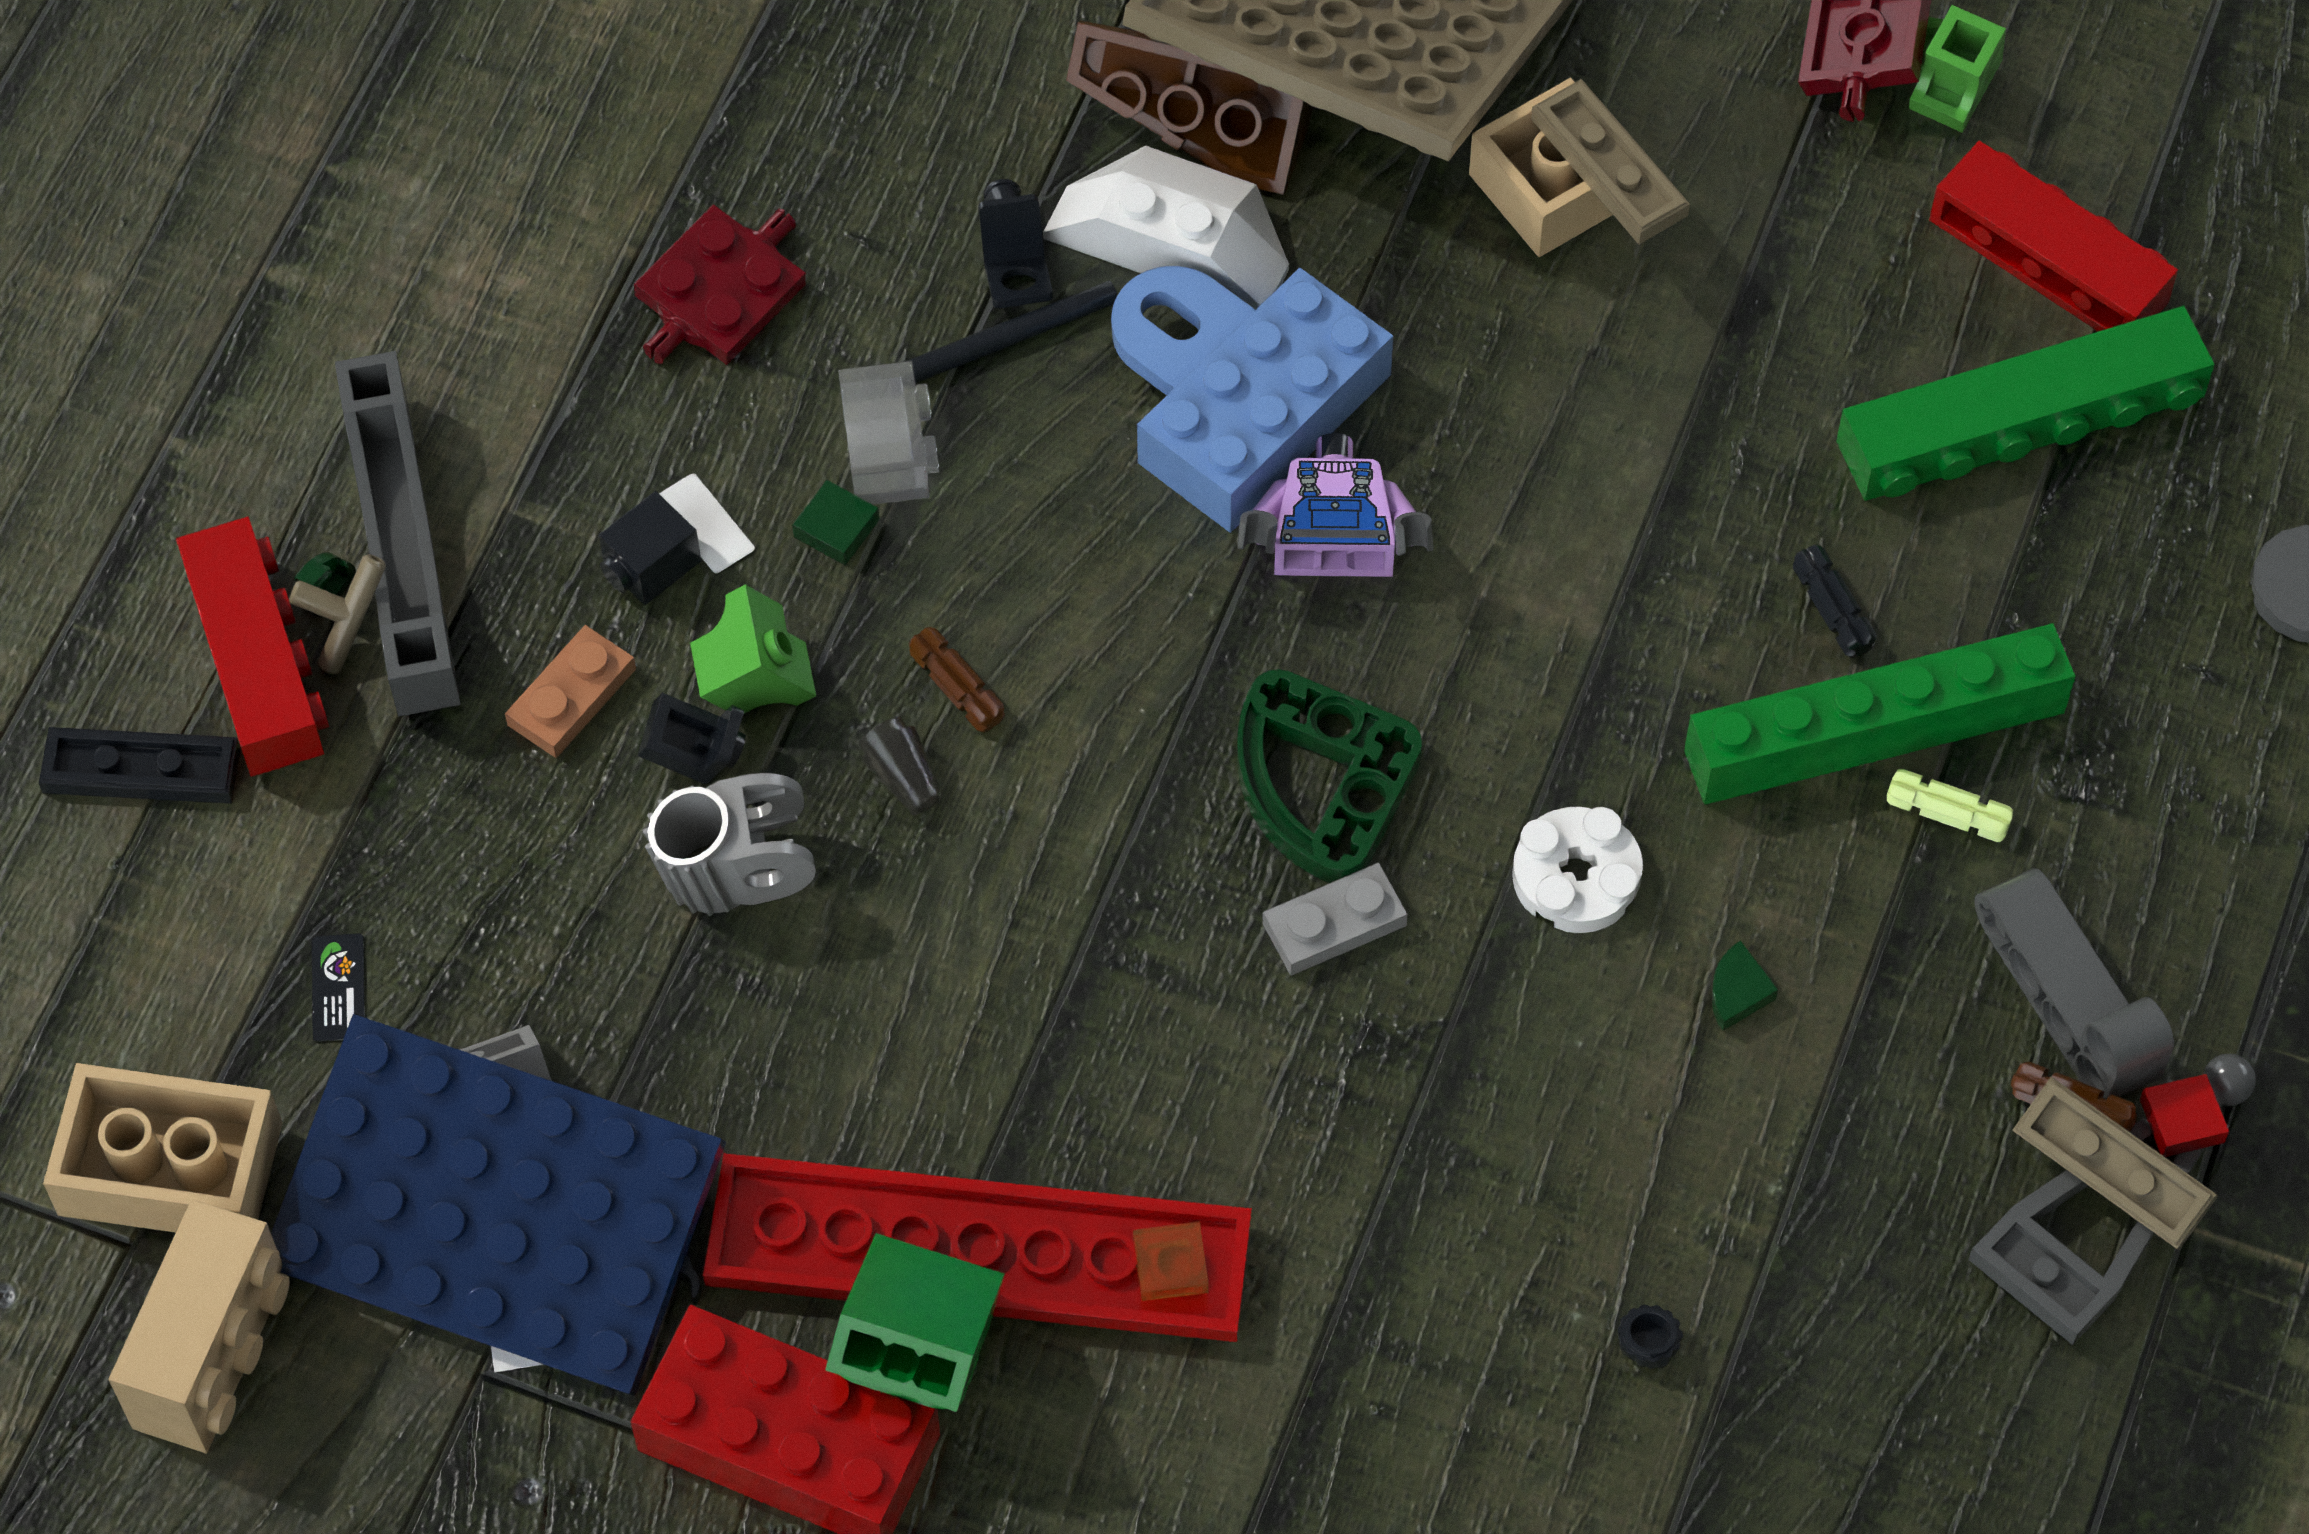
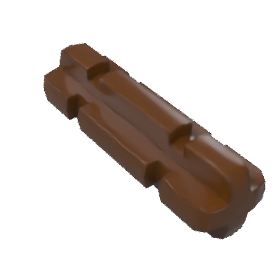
[909,627,1005,733]
[2010,1062,2137,1132]

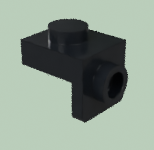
[637,692,746,784]

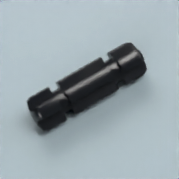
[1793,544,1877,658]

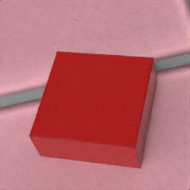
[2140,1074,2229,1157]

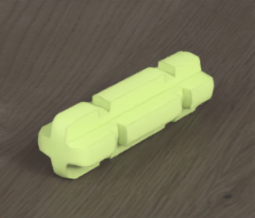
[1887,769,2013,842]

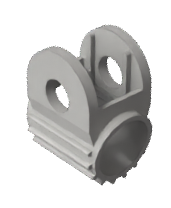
[643,773,816,916]

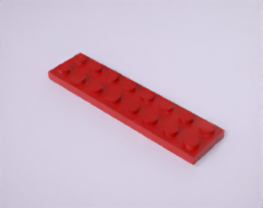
[703,1153,1252,1342]

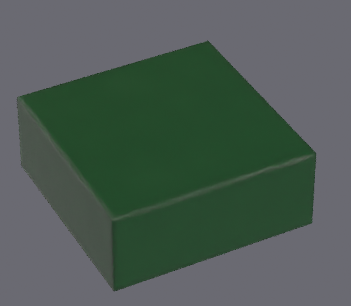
[792,480,880,565]

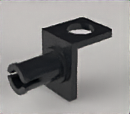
[978,179,1053,308]

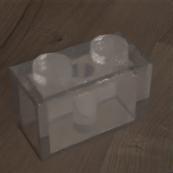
[838,361,939,505]

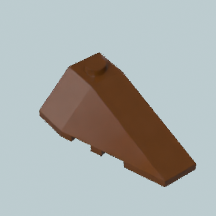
[1066,21,1313,195]

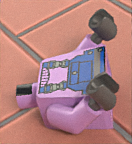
[1237,433,1434,577]

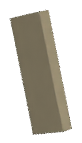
[1531,79,1690,245]
[2012,1077,2219,1250]

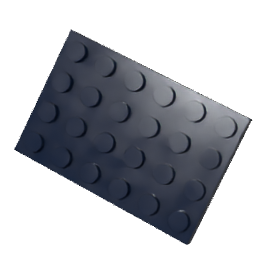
[271,1014,726,1396]

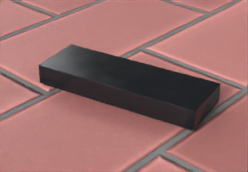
[39,727,241,804]

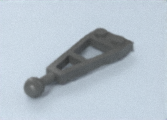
[1968,1054,2256,1345]

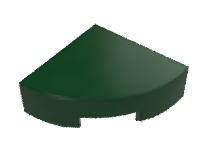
[294,552,356,618]
[1712,940,1778,1031]

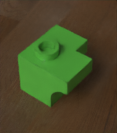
[1909,5,2006,133]
[690,584,816,713]

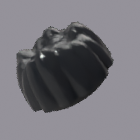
[1618,1304,1683,1369]

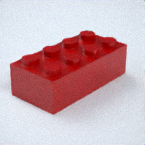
[630,1304,940,1534]

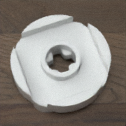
[1512,807,1643,933]

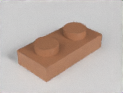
[505,625,636,758]

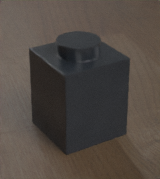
[599,491,701,605]

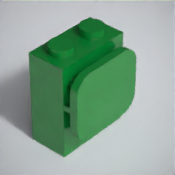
[825,1233,1005,1412]

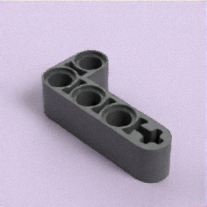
[1974,868,2174,1099]

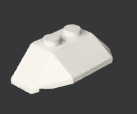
[1043,146,1289,310]

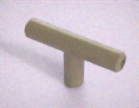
[289,554,386,675]

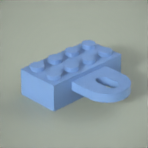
[1111,266,1393,533]

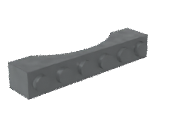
[335,351,461,717]

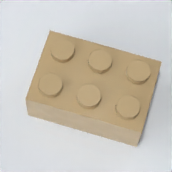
[43,1063,283,1233]
[108,1199,290,1454]

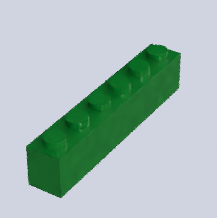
[1836,306,2215,501]
[1684,623,2076,805]

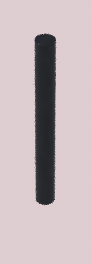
[887,280,1117,391]

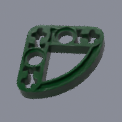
[1237,669,1422,883]

